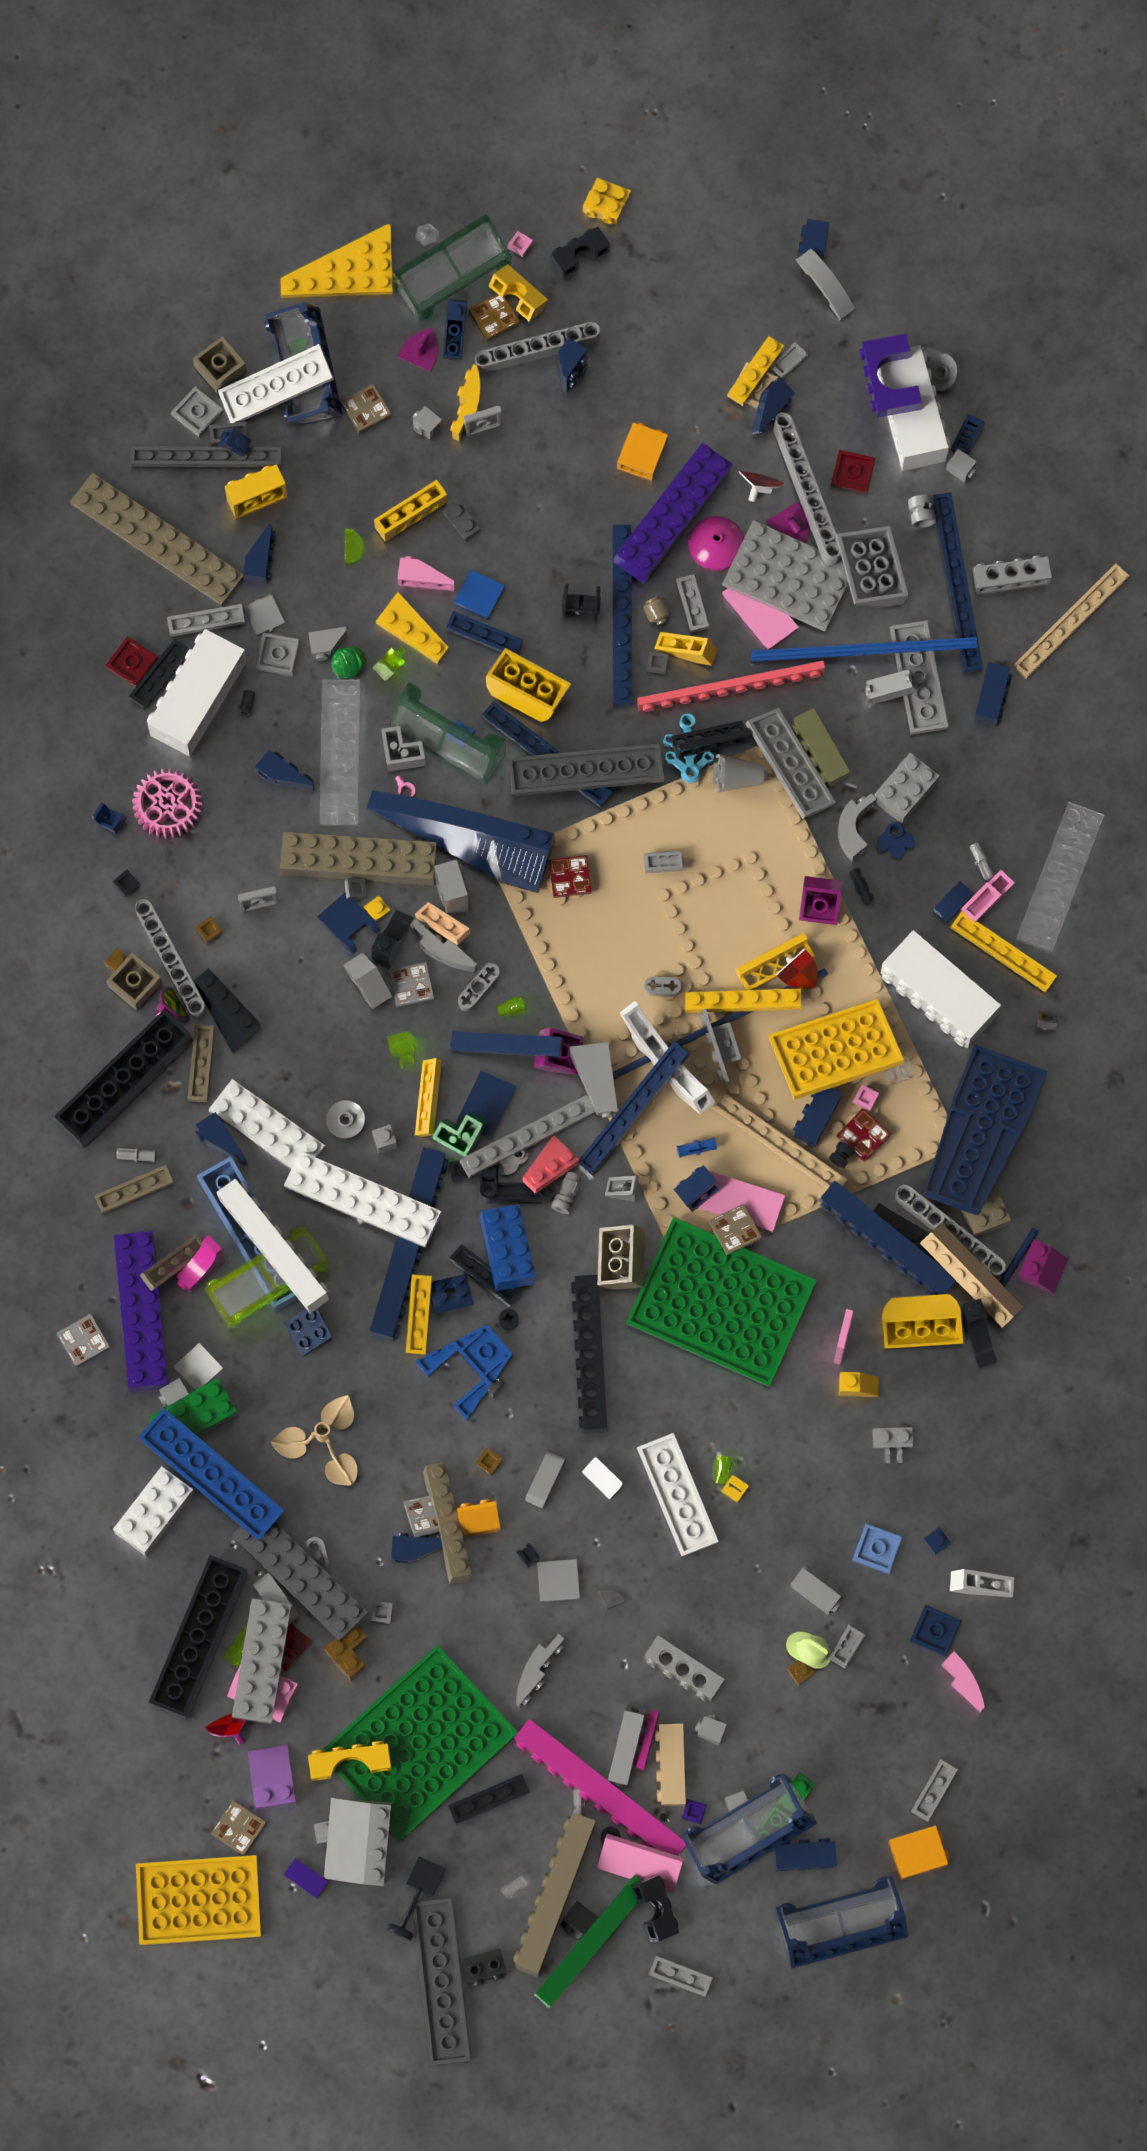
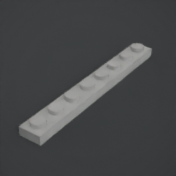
[459,1094,596,1178]

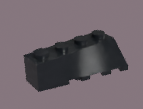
[194,968,261,1054]

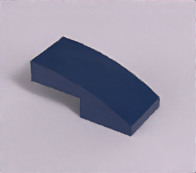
[933,881,974,922]

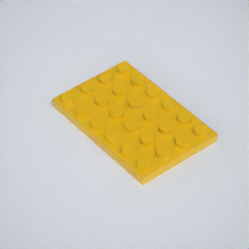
[768,999,904,1100]
[136,1855,261,1945]

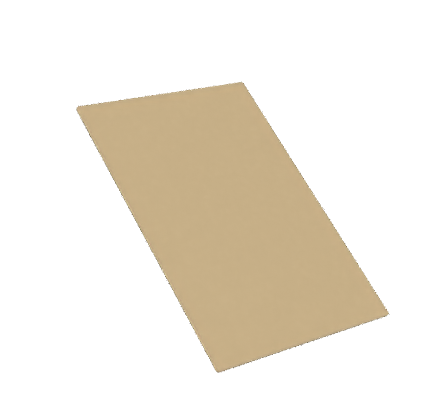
[499,746,948,1237]

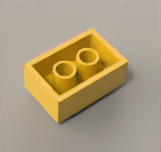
[225,464,287,519]

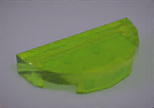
[345,528,364,566]

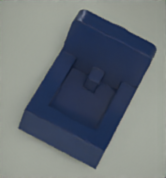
[218,428,252,457]
[92,803,127,834]

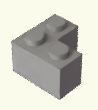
[381,726,426,772]
[343,953,392,1009]

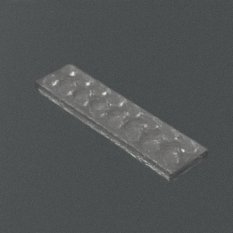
[320,680,360,827]
[1016,802,1104,954]

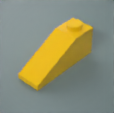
[654,632,718,665]

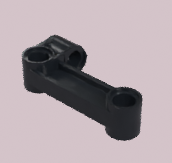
[479,1165,556,1204]

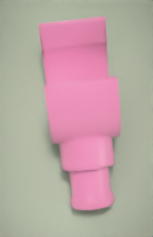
[395,775,416,798]

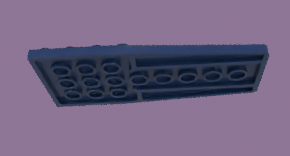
[924,1044,1048,1215]

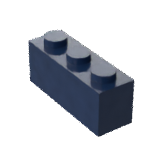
[974,662,1012,726]
[793,1088,842,1148]
[774,1838,837,1872]

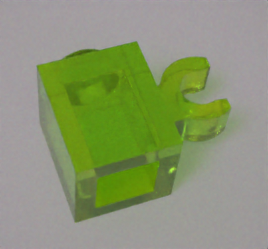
[372,647,407,681]
[387,1031,417,1069]

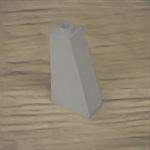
[569,1042,618,1118]
[608,1705,646,1787]

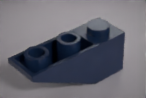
[443,299,468,359]
[752,377,795,435]
[243,524,276,583]
[255,750,315,791]
[391,1533,443,1564]

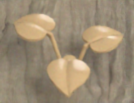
[271,1395,358,1486]

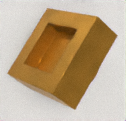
[195,916,222,944]
[104,948,127,972]
[475,1448,503,1476]
[787,1660,815,1685]

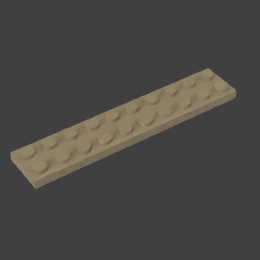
[70,473,244,606]

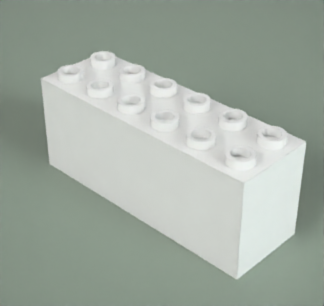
[877,345,950,471]
[147,629,247,757]
[880,930,1001,1049]

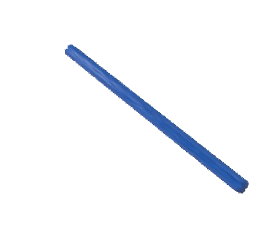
[751,637,978,662]

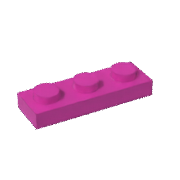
[633,1709,660,1772]

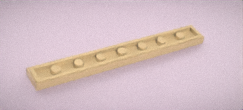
[1013,563,1130,680]
[710,1091,848,1189]

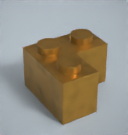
[324,1626,368,1681]

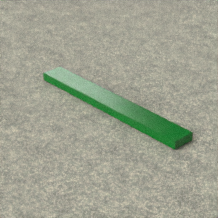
[534,1875,640,2008]

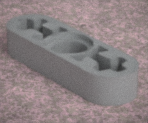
[458,963,500,1011]

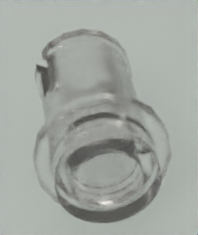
[501,1875,528,1899]

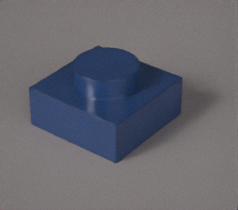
[923,1527,951,1555]

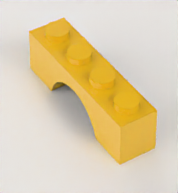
[308,1741,391,1781]

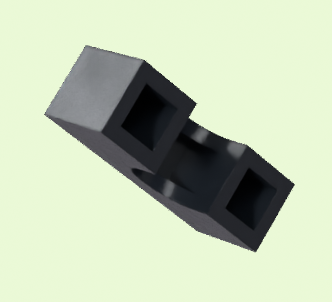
[551,227,610,279]
[630,1875,679,1942]

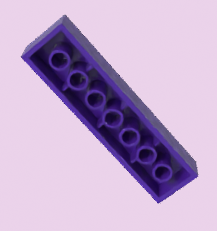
[613,442,733,584]
[113,1231,169,1393]

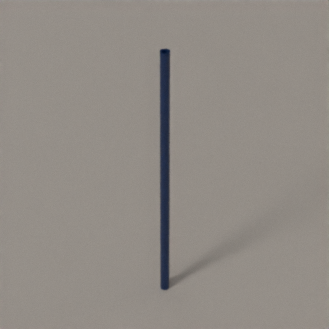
[613,968,828,1080]

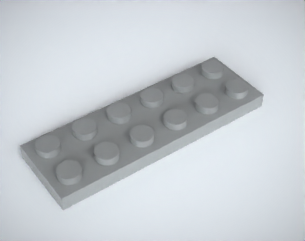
[889,620,949,735]
[746,708,836,819]
[232,1599,292,1724]

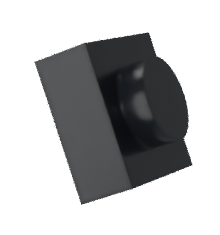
[113,869,140,897]
[449,1160,472,1182]

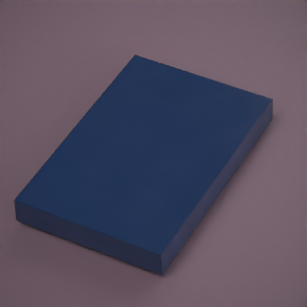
[456,1071,516,1139]

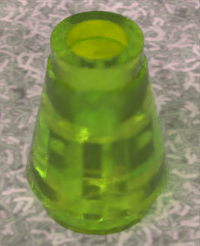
[496,995,526,1016]
[714,1455,733,1484]

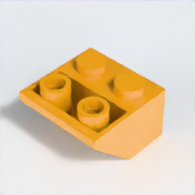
[457,1499,501,1538]

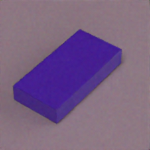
[284,1858,328,1899]

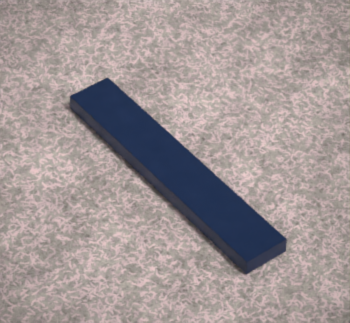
[450,1031,563,1058]

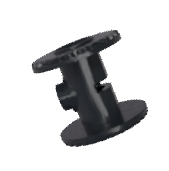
[562,583,601,624]

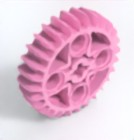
[132,768,203,839]

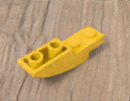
[450,364,480,441]

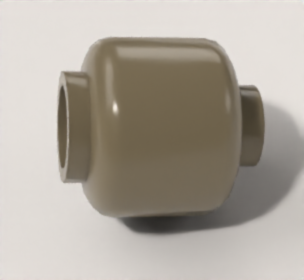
[643,596,671,625]

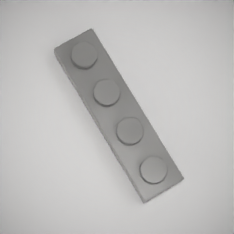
[167,604,245,637]

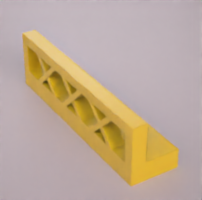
[736,933,815,990]

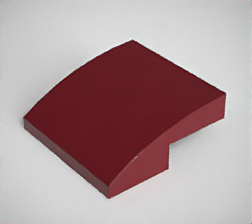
[281,1623,313,1672]

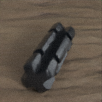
[850,868,874,904]

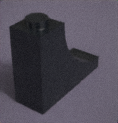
[371,910,413,969]
[961,1298,997,1369]

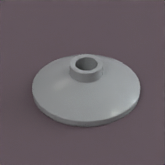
[926,354,958,391]
[326,1100,365,1138]

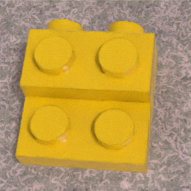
[583,178,631,225]

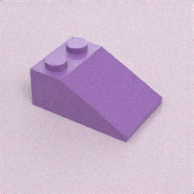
[248,1745,297,1811]

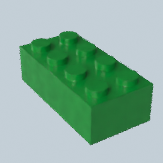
[149,1378,238,1438]

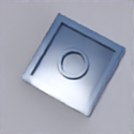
[852,1523,903,1575]

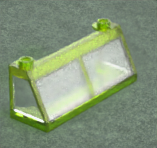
[205,1226,330,1330]

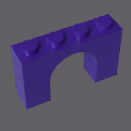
[859,334,922,418]

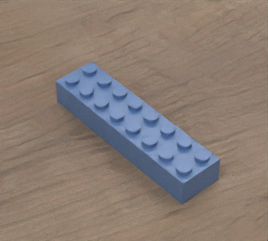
[197,1156,298,1312]

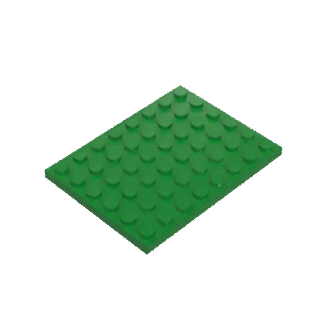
[626,1217,817,1387]
[322,1645,518,1842]

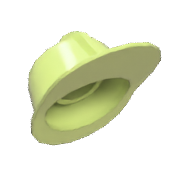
[786,1632,831,1669]

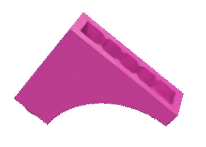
[176,1235,225,1293]

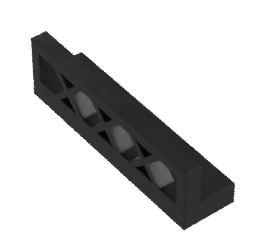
[670,720,752,759]

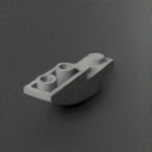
[410,919,477,972]
[516,1634,565,1708]

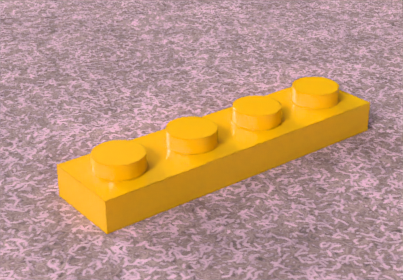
[727,336,784,406]
[415,1058,442,1137]
[405,1275,432,1355]

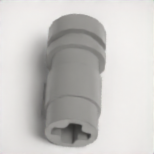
[551,1172,581,1214]

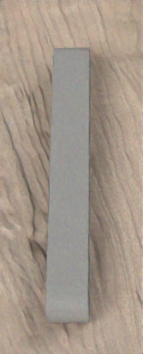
[773,413,841,566]

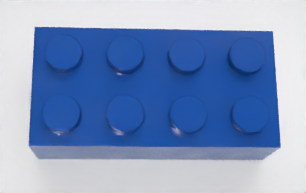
[479,1204,536,1291]

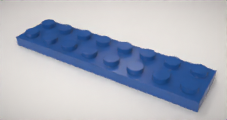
[138,1408,284,1541]

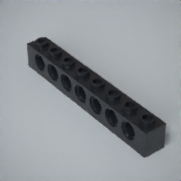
[571,1275,607,1434]

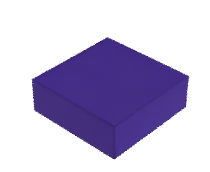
[682,1799,707,1825]

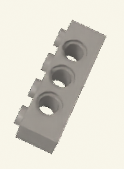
[972,555,1052,595]
[644,1636,725,1702]

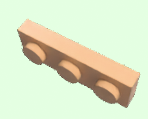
[415,902,471,945]

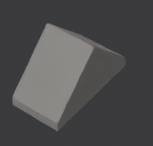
[605,1176,639,1202]

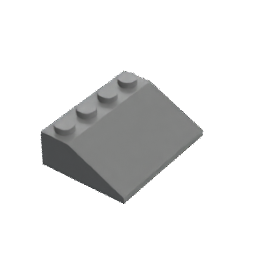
[836,526,909,607]
[324,1797,391,1886]

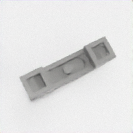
[796,249,855,320]

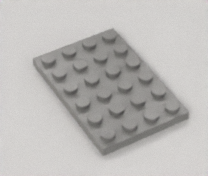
[722,520,848,632]

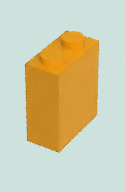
[617,422,668,481]
[889,1825,950,1880]

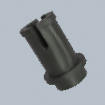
[238,690,256,716]

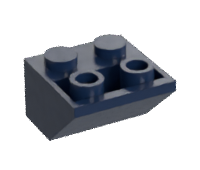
[558,338,588,393]

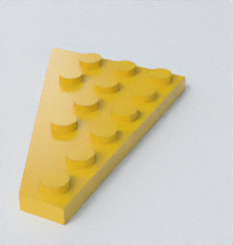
[281,224,393,298]

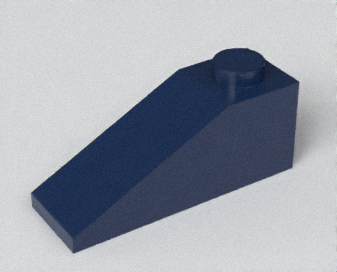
[195,1112,248,1166]

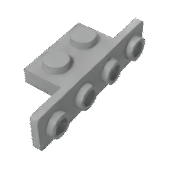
[699,1008,742,1085]

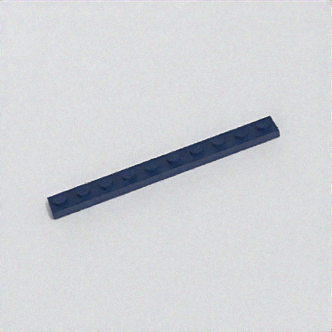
[932,492,983,673]
[613,525,632,706]

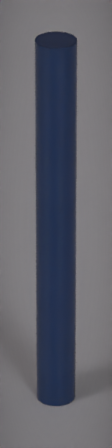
[999,1228,1039,1287]

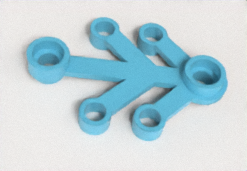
[663,713,714,783]

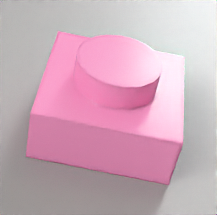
[507,231,533,257]
[853,1085,879,1112]

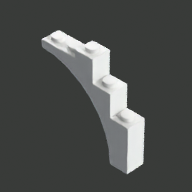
[620,1001,715,1114]

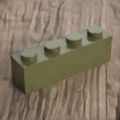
[792,708,850,788]

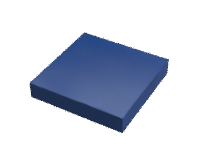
[454,570,505,619]

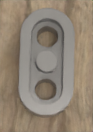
[305,1537,330,1573]

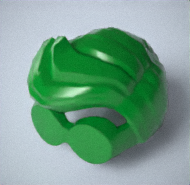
[331,646,367,679]

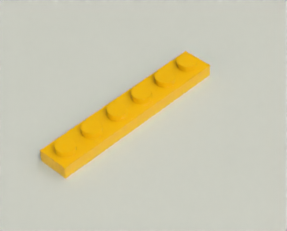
[951,911,1057,993]
[685,989,802,1013]

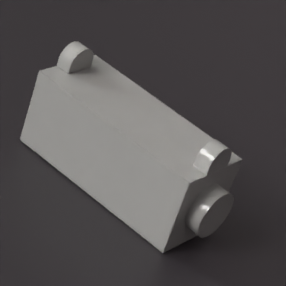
[865,669,918,703]
[790,1565,844,1615]

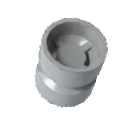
[908,494,936,528]

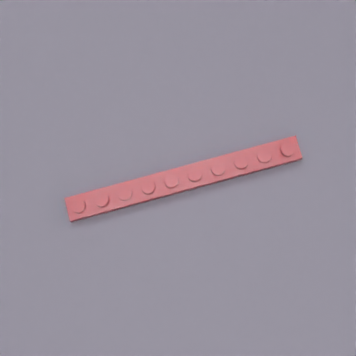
[637,661,825,712]

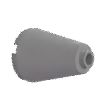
[713,754,767,792]

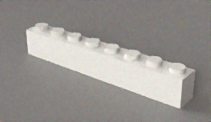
[216,1179,329,1313]

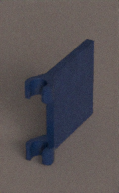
[317,892,380,953]

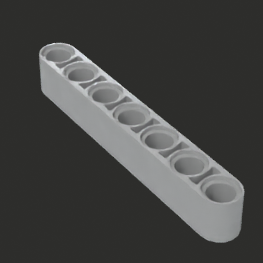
[475,322,600,373]
[135,899,206,1019]
[895,1185,1006,1279]

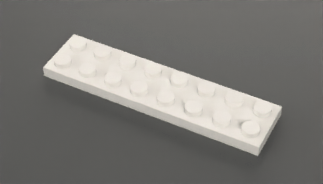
[284,1151,442,1248]

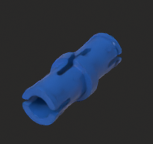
[676,1137,717,1158]

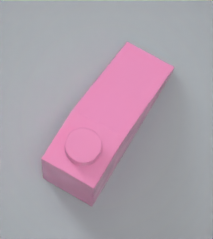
[398,556,455,591]

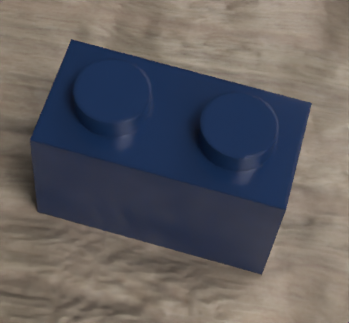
[798,219,829,260]
[673,1165,722,1212]

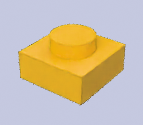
[364,896,391,922]

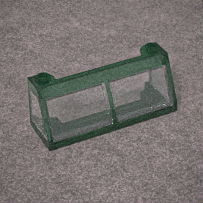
[393,214,512,321]
[389,682,506,785]

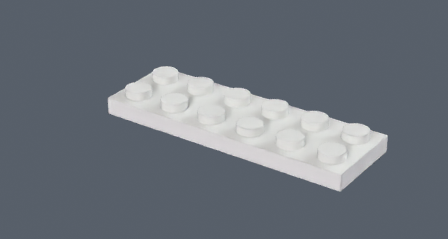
[218,344,334,423]
[209,1079,325,1169]
[637,1433,719,1557]

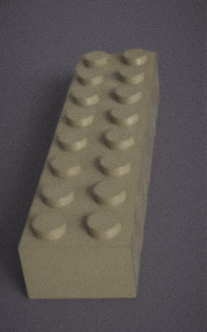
[280,832,437,886]
[513,1812,596,1977]

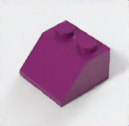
[799,876,843,925]
[534,1027,584,1075]
[1017,1240,1068,1294]

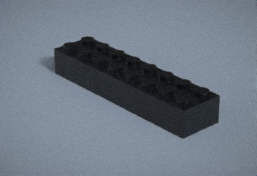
[54,1009,193,1148]
[148,1555,248,1720]

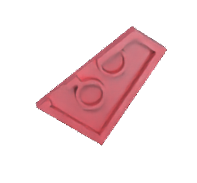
[523,1135,579,1194]

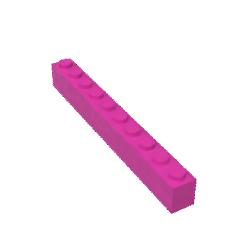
[514,1719,686,1856]

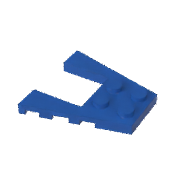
[415,1324,513,1420]

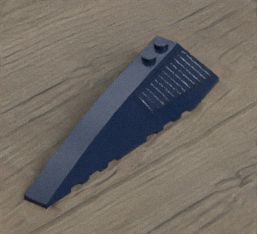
[367,790,555,893]

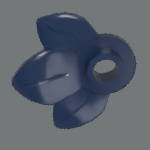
[877,822,915,860]

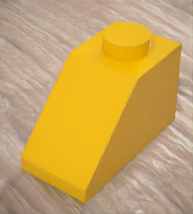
[839,1372,879,1397]

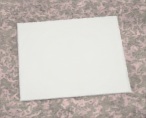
[173,1343,223,1390]

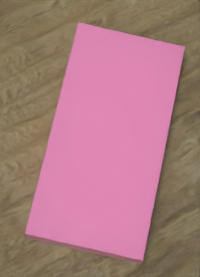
[722,588,799,650]
[699,1171,785,1233]
[833,1309,854,1365]
[597,1834,684,1893]

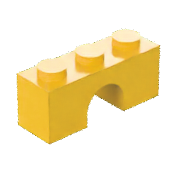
[489,264,548,321]

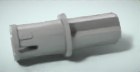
[970,842,994,880]
[116,1147,156,1163]

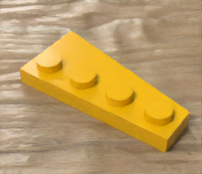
[376,592,449,664]

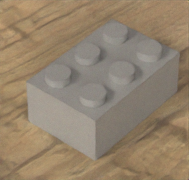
[874,753,940,824]
[434,859,471,917]

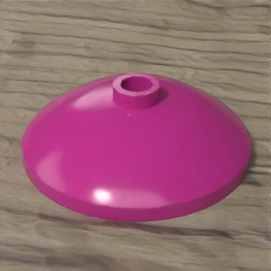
[688,516,744,571]

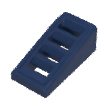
[950,414,985,455]

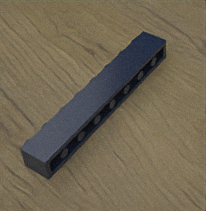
[818,1180,956,1295]

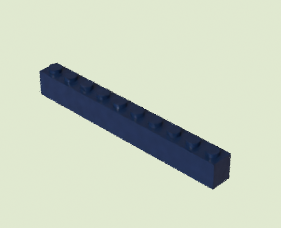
[370,1147,449,1341]

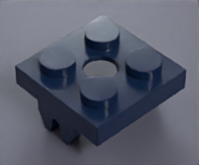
[430,1274,474,1313]

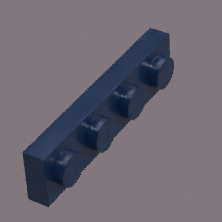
[446,611,523,654]

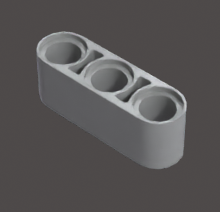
[525,1449,567,1509]
[252,1572,299,1624]

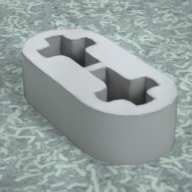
[644,977,681,997]

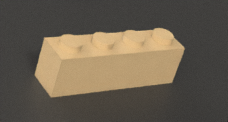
[655,1724,686,1807]

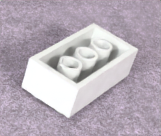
[113,1466,194,1556]

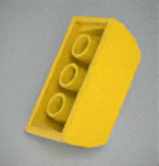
[486,648,571,722]
[882,1294,963,1349]

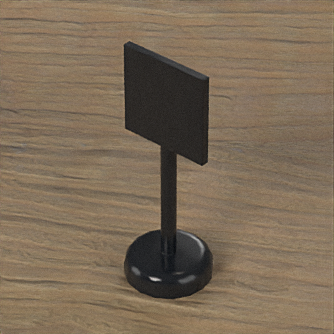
[386,1857,446,1941]

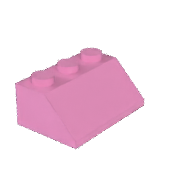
[227,1665,299,1723]

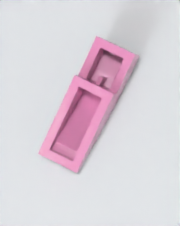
[961,870,1015,922]
[942,1652,985,1712]

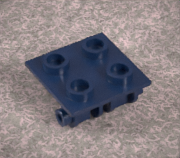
[284,1308,333,1356]

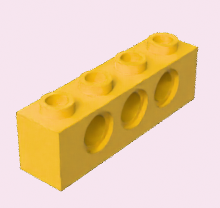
[374,480,448,542]

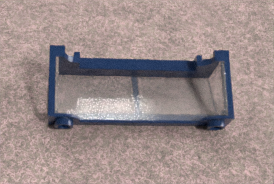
[265,302,343,425]
[681,1774,817,1885]
[776,1876,908,1969]

